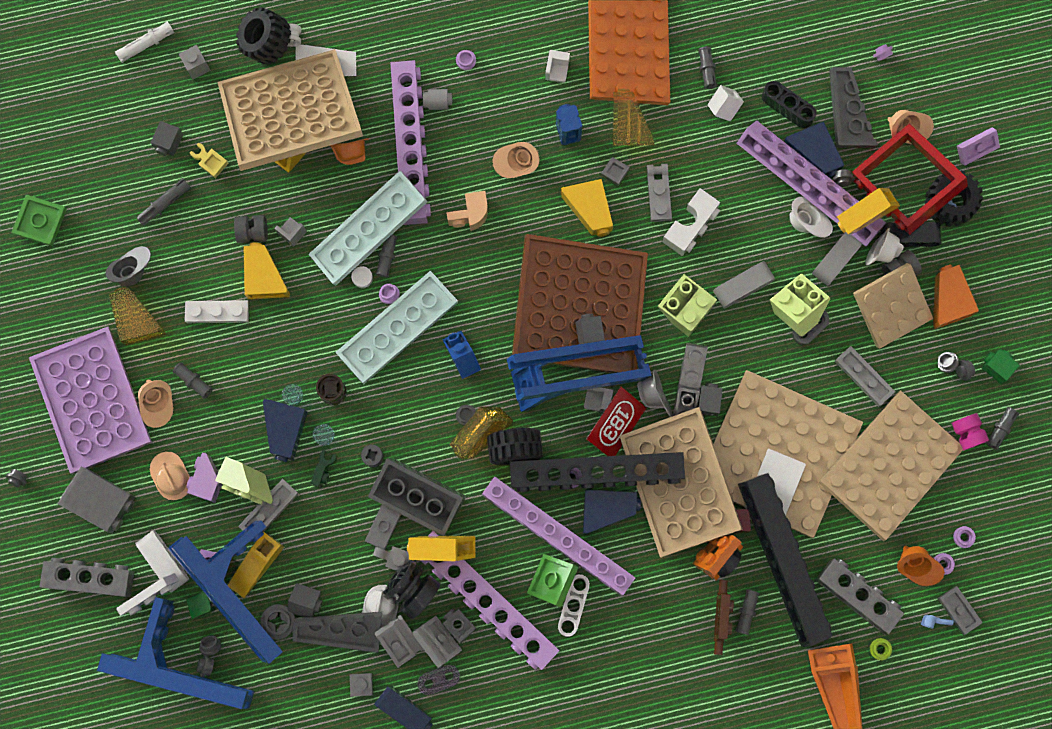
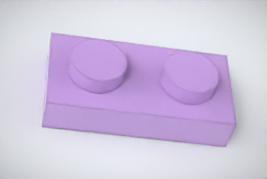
[957,127,1000,165]

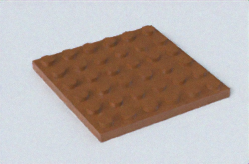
[512,234,648,373]

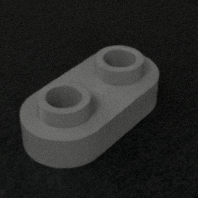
[792,311,829,345]

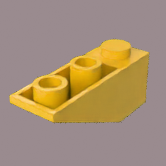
[228,532,284,599]

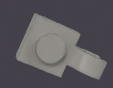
[373,546,410,571]

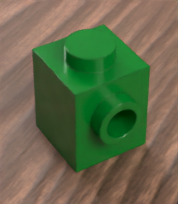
[981,349,1020,384]

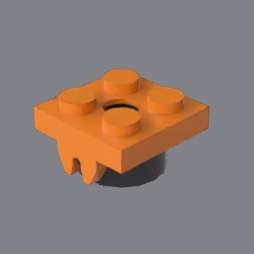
[692,534,743,581]

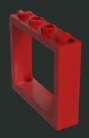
[852,123,968,235]

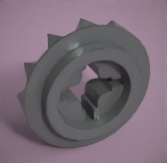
[260,604,295,639]

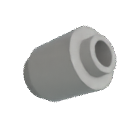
[423,89,452,110]

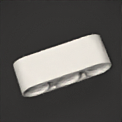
[135,530,189,593]
[558,575,590,637]

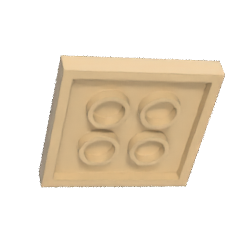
[853,263,933,349]

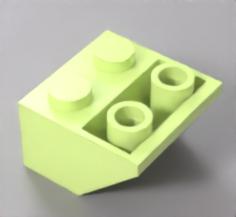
[658,274,717,337]
[770,274,830,337]
[215,457,273,505]

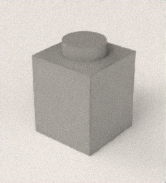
[179,45,211,79]

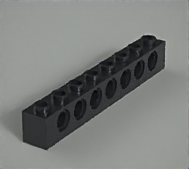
[510,452,685,492]

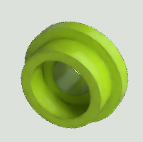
[870,638,892,660]

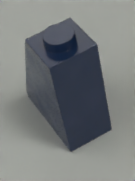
[784,122,844,179]
[263,399,308,463]
[583,490,641,535]
[374,686,433,729]

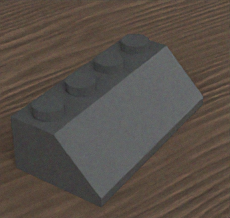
[368,457,466,536]

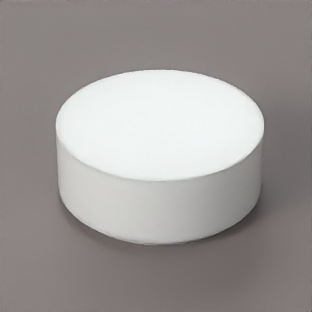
[351,266,373,288]

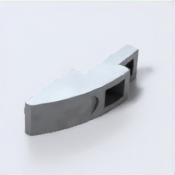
[673,343,708,416]

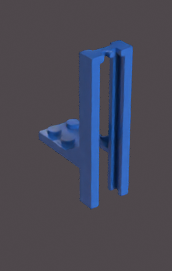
[507,335,652,412]
[167,520,283,664]
[97,597,254,709]

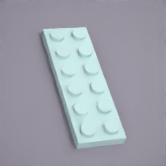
[309,171,428,286]
[336,271,458,384]

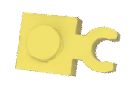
[190,143,228,179]

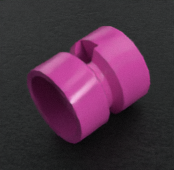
[951,413,990,451]

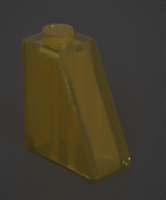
[612,89,654,145]
[109,287,166,345]
[449,407,513,459]

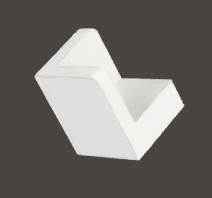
[545,50,570,83]
[708,85,744,121]

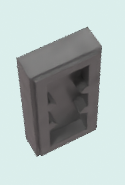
[365,504,401,550]

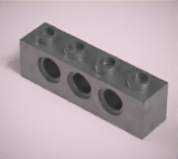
[39,558,134,597]
[815,559,904,635]

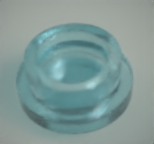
[282,384,303,405]

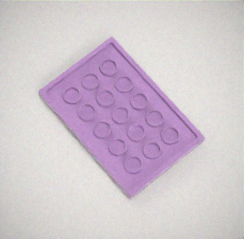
[29,327,152,475]

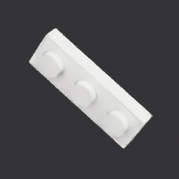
[185,300,249,323]
[116,573,179,616]

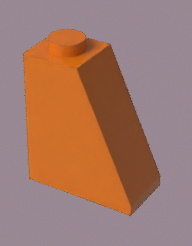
[933,264,979,329]

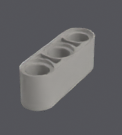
[812,232,862,286]
[713,261,775,309]

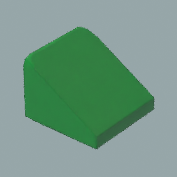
[186,592,215,620]

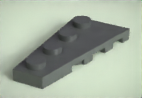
[829,67,878,148]
[293,611,383,653]

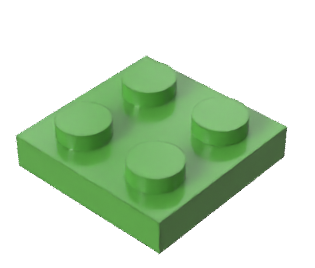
[11,195,67,247]
[527,554,579,608]

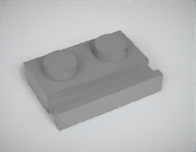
[374,615,424,668]
[412,616,462,668]

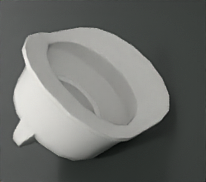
[790,197,833,238]
[866,228,904,266]
[362,585,399,628]

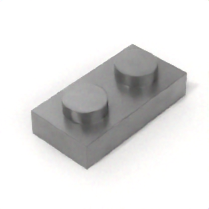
[937,586,983,635]

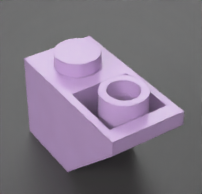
[186,452,222,503]

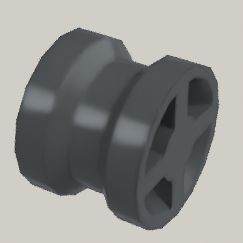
[361,444,384,468]

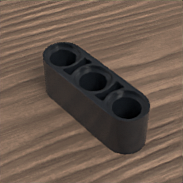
[762,81,817,128]
[880,222,942,247]

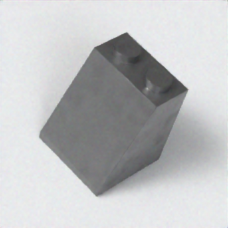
[57,466,135,534]

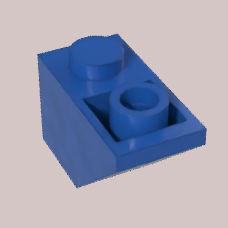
[442,331,481,379]

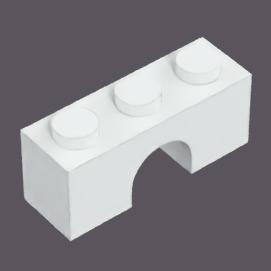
[662,188,720,256]

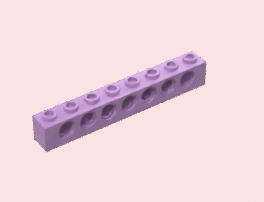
[390,60,431,225]
[737,121,886,246]
[482,477,635,597]
[420,531,559,670]

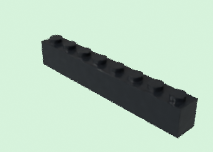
[738,473,833,647]

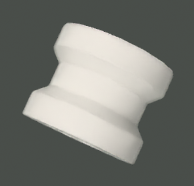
[287,24,301,47]

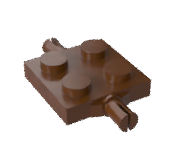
[714,579,734,655]

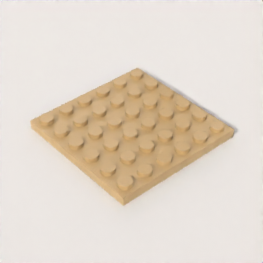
[218,49,363,171]
[713,370,863,538]

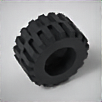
[236,7,291,64]
[925,170,983,227]
[487,428,543,465]

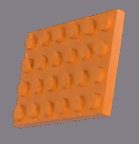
[588,0,670,105]

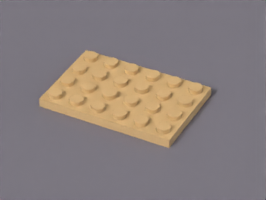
[819,390,963,541]
[620,407,743,558]

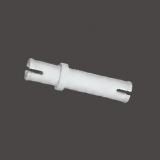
[115,21,174,63]

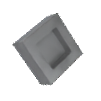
[601,157,630,186]
[350,673,373,697]

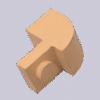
[447,191,488,231]

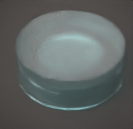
[313,424,335,446]

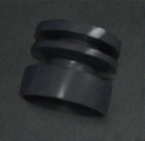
[382,560,440,619]

